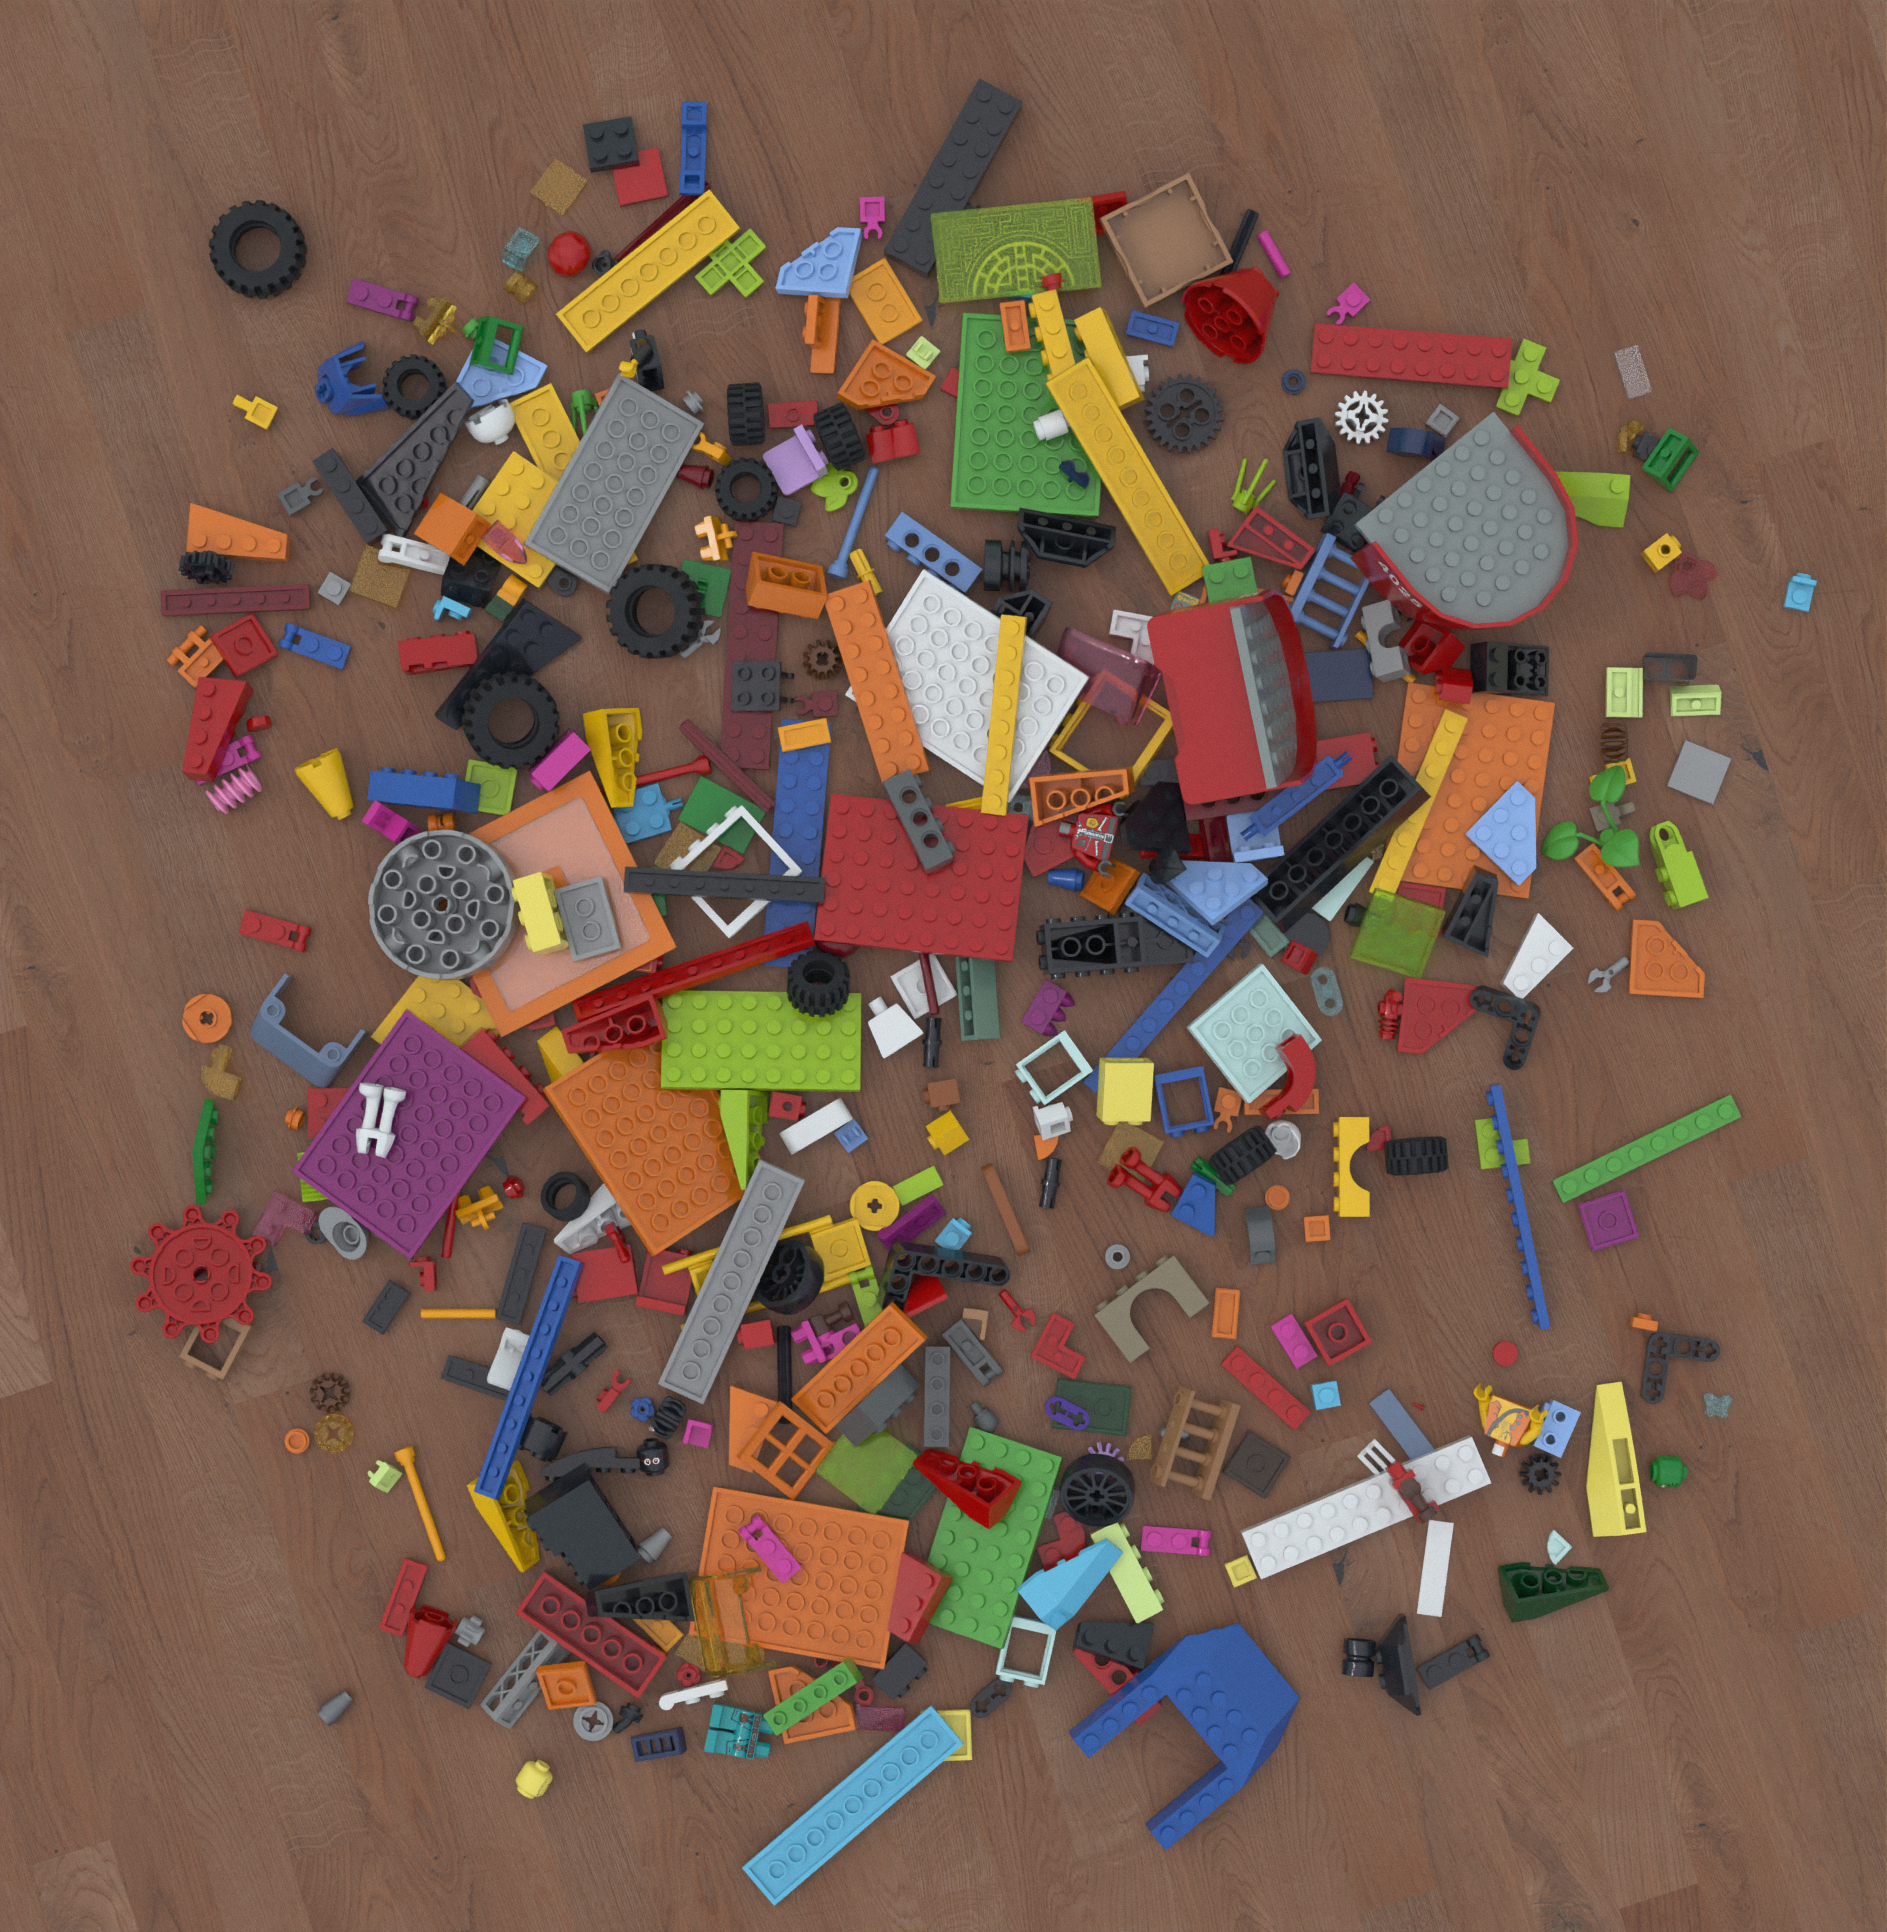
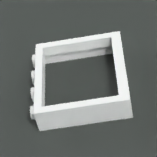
[669,805,803,939]

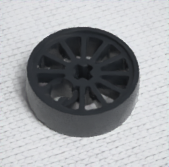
[754,1239,824,1315]
[1060,1454,1136,1527]

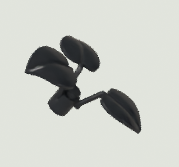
[1106,800,1186,914]

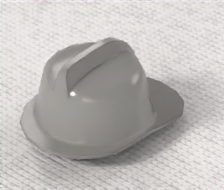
[319,1206,369,1260]

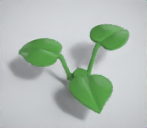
[1542,765,1640,867]

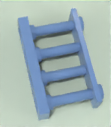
[1289,533,1369,649]

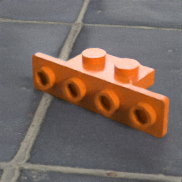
[802,295,841,374]

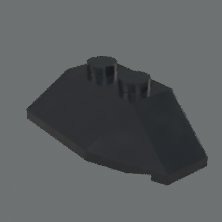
[1283,417,1341,520]
[1017,507,1116,568]
[991,589,1053,640]
[1375,1614,1421,1716]

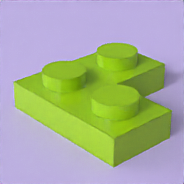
[1474,1118,1530,1169]

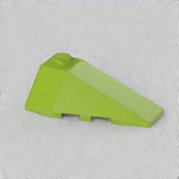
[718,1090,769,1190]

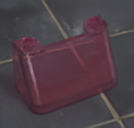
[1056,626,1162,727]

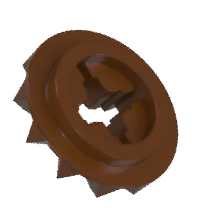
[310,1373,350,1413]

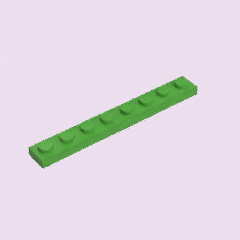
[1551,1094,1741,1203]

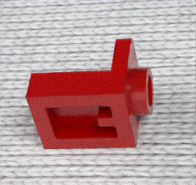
[1207,528,1238,563]
[409,1256,438,1292]

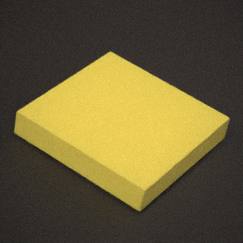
[921,1709,972,1761]

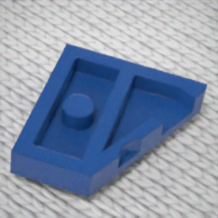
[1171,1171,1216,1237]

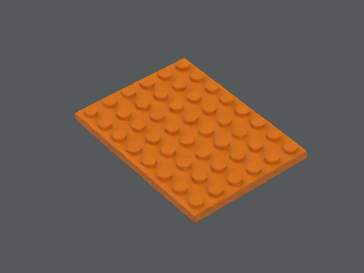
[1384,683,1555,899]
[543,1041,762,1257]
[688,1486,910,1669]

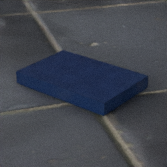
[1297,649,1374,702]

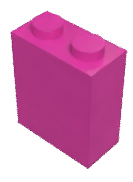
[528,728,591,791]

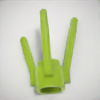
[1231,458,1276,515]

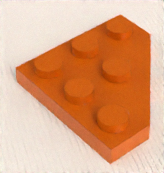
[836,339,936,410]
[1628,919,1705,998]
[768,1665,858,1744]

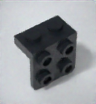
[441,547,502,608]

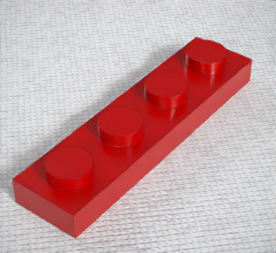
[1221,1346,1311,1431]

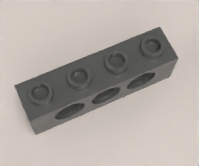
[883,769,956,874]
[924,1345,950,1447]

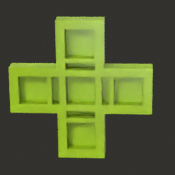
[695,229,767,299]
[1495,339,1560,417]

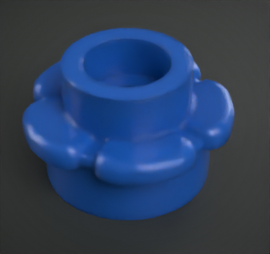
[630,1397,655,1422]

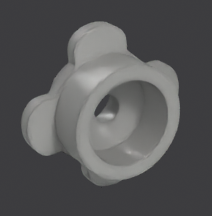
[682,390,704,414]

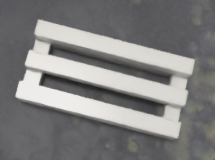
[1357,1439,1396,1475]

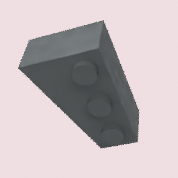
[836,1364,920,1447]

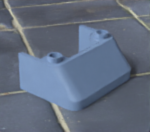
[250,973,370,1088]

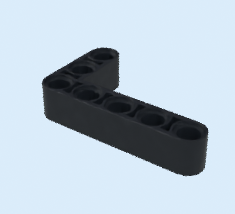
[877,1241,1010,1311]

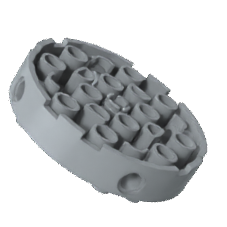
[368,829,521,981]

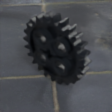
[1144,374,1224,455]

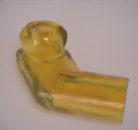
[1618,419,1643,453]

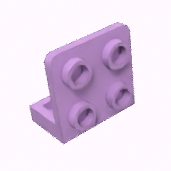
[763,424,829,496]

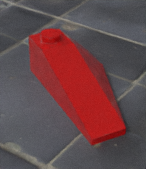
[913,1448,1022,1529]

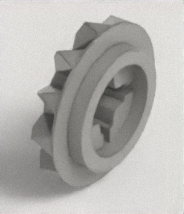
[573,1701,613,1741]

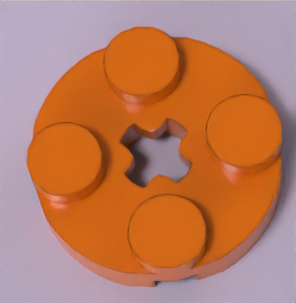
[182,994,233,1043]

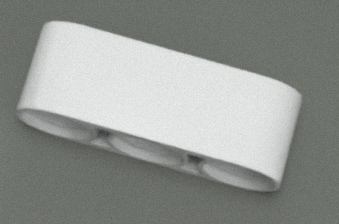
[779,1098,853,1155]

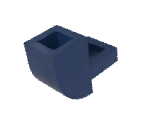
[1386,427,1446,461]

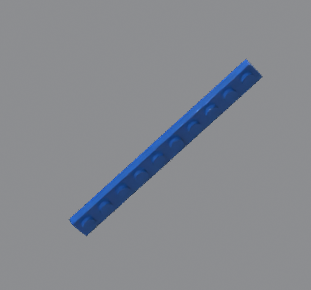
[1083,898,1264,1095]
[1485,1083,1551,1330]
[474,1255,584,1501]

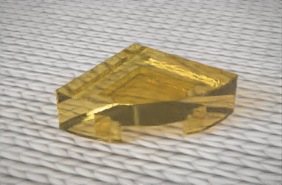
[1127,1434,1152,1460]

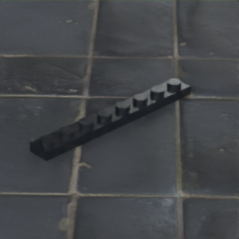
[624,867,825,904]

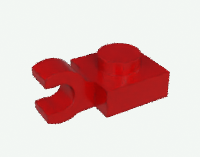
[596,1370,631,1413]

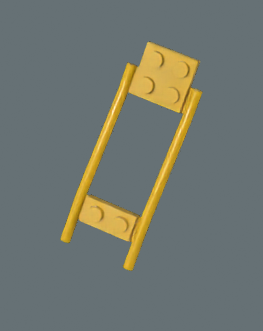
[661,1215,871,1330]

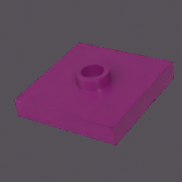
[1577,1189,1640,1252]

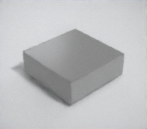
[1425,404,1460,438]

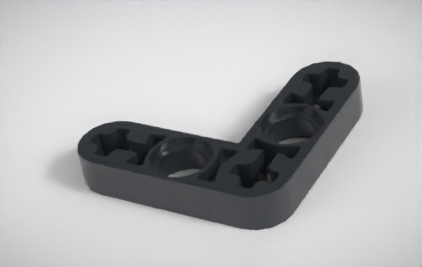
[1470,985,1541,1070]
[1640,1332,1720,1404]

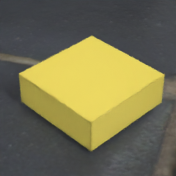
[1224,1554,1257,1588]

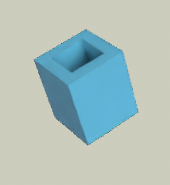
[1310,1379,1341,1410]

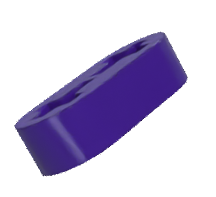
[1045,1396,1089,1431]

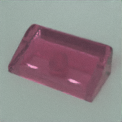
[855,1704,905,1732]

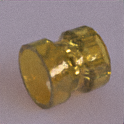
[503,270,538,305]

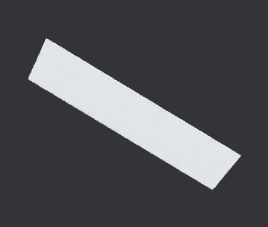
[1417,1520,1454,1617]

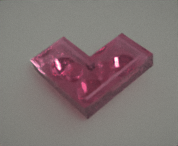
[252,1190,318,1247]

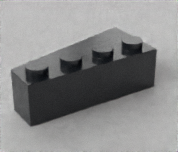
[584,1572,695,1622]

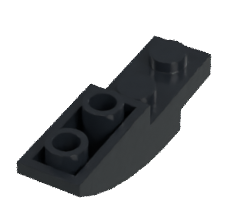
[540,1447,640,1481]

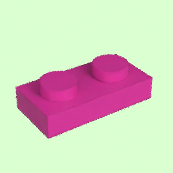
[1270,1314,1318,1369]

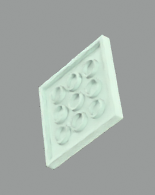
[1187,964,1322,1104]

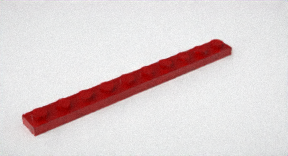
[572,921,815,1023]

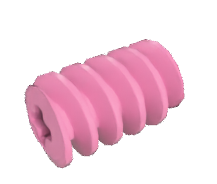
[205,764,262,814]

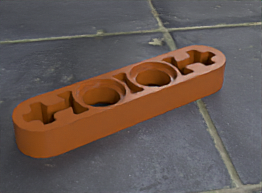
[981,1163,1030,1256]

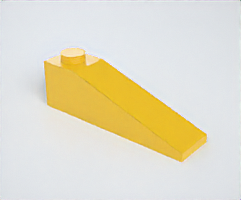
[537,1026,585,1083]

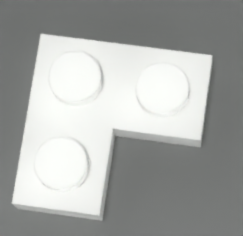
[1109,610,1154,668]

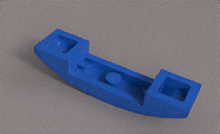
[679,102,707,195]

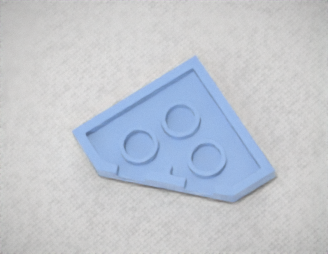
[775,227,863,298]
[456,339,548,410]
[1464,781,1536,886]
[1166,860,1268,925]

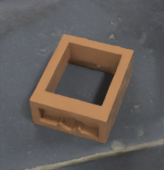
[179,1318,254,1381]

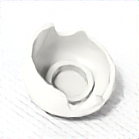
[1264,1120,1301,1159]

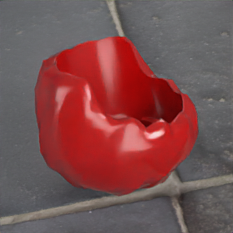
[547,230,592,277]

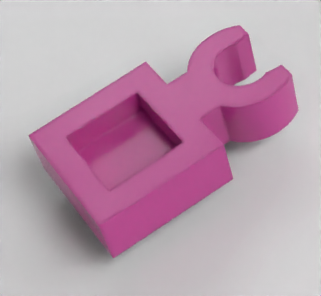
[860,197,885,241]
[1326,282,1370,325]

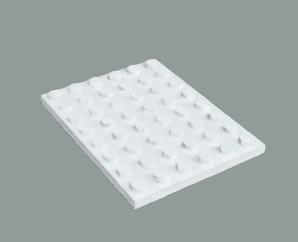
[845,569,1090,803]

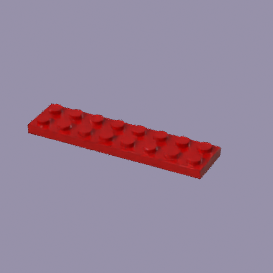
[1311,323,1513,389]

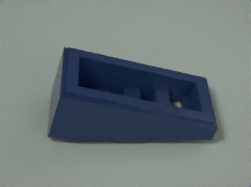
[630,1727,687,1762]

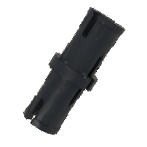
[922,1017,942,1068]
[1039,1157,1062,1209]

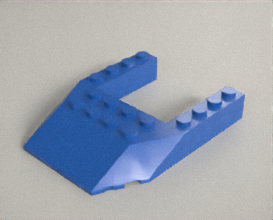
[1069,1623,1300,1850]

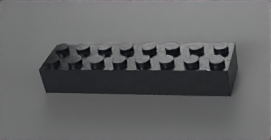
[884,78,1023,279]
[1251,755,1431,933]

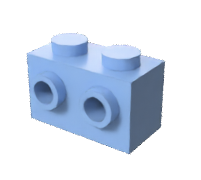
[1531,1399,1581,1458]

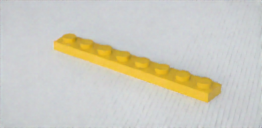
[981,614,1027,816]
[1368,709,1468,902]

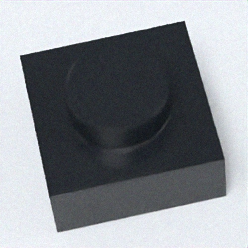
[772,496,802,527]

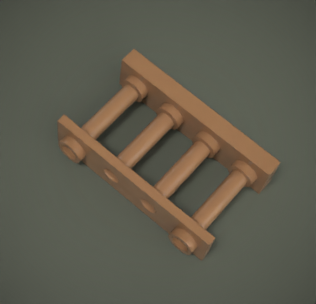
[1149,1386,1241,1501]

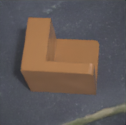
[962,1307,988,1341]

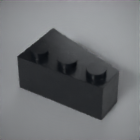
[1442,865,1499,958]

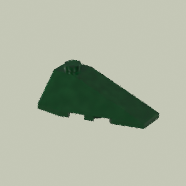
[1498,1562,1609,1623]

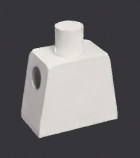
[868,996,924,1059]

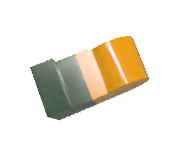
[485,574,529,624]

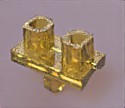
[412,296,457,345]

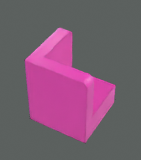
[683,1418,714,1448]

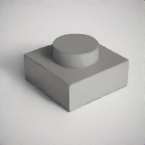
[317,572,352,606]

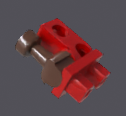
[1385,1460,1440,1524]

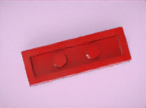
[379,1557,429,1637]

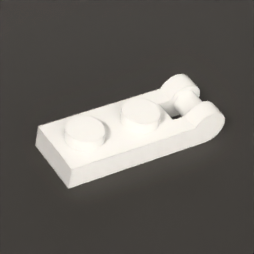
[378,534,450,575]
[659,1677,729,1710]

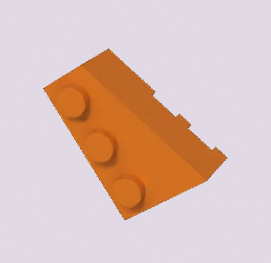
[729,1384,778,1473]

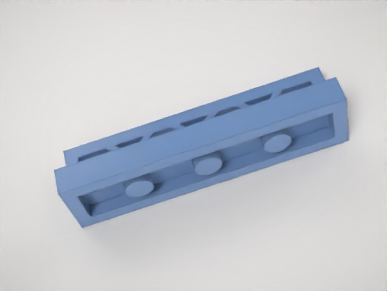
[1125,872,1226,958]

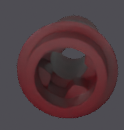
[676,464,714,490]

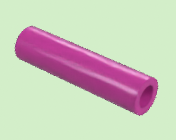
[1257,230,1291,279]

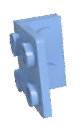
[1226,811,1284,863]

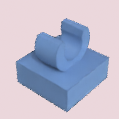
[834,1119,868,1153]

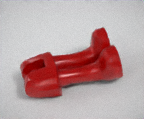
[1107,1146,1183,1213]

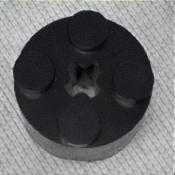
[518,1413,569,1462]

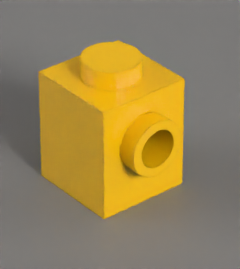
[1640,533,1682,573]
[925,1110,969,1156]

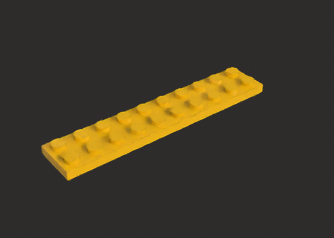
[1045,357,1210,596]

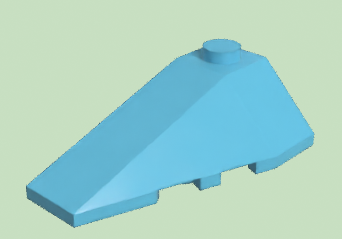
[1017,1538,1123,1631]

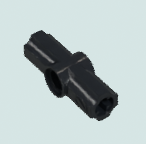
[541,1331,608,1396]

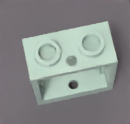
[1014,1030,1093,1105]
[995,1615,1056,1688]

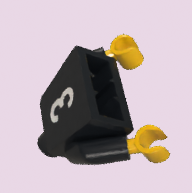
[619,329,665,392]

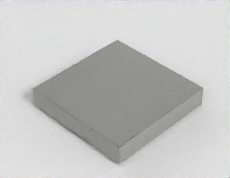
[1666,740,1731,805]

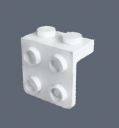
[487,1327,529,1391]

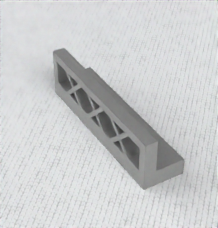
[480,1630,571,1729]

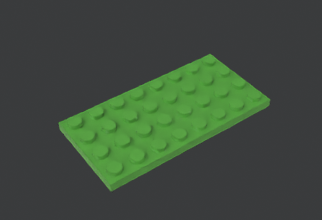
[927,1427,1064,1649]

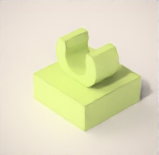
[906,336,940,370]
[368,1460,403,1493]

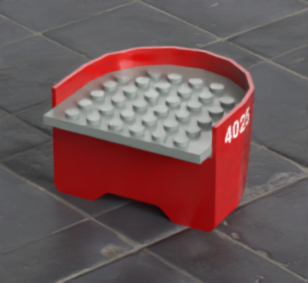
[1350,411,1578,630]
[1147,589,1317,805]

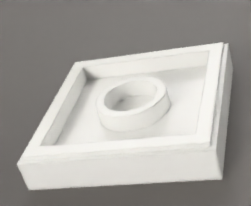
[890,954,958,1019]

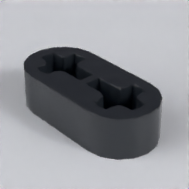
[970,1678,1011,1718]

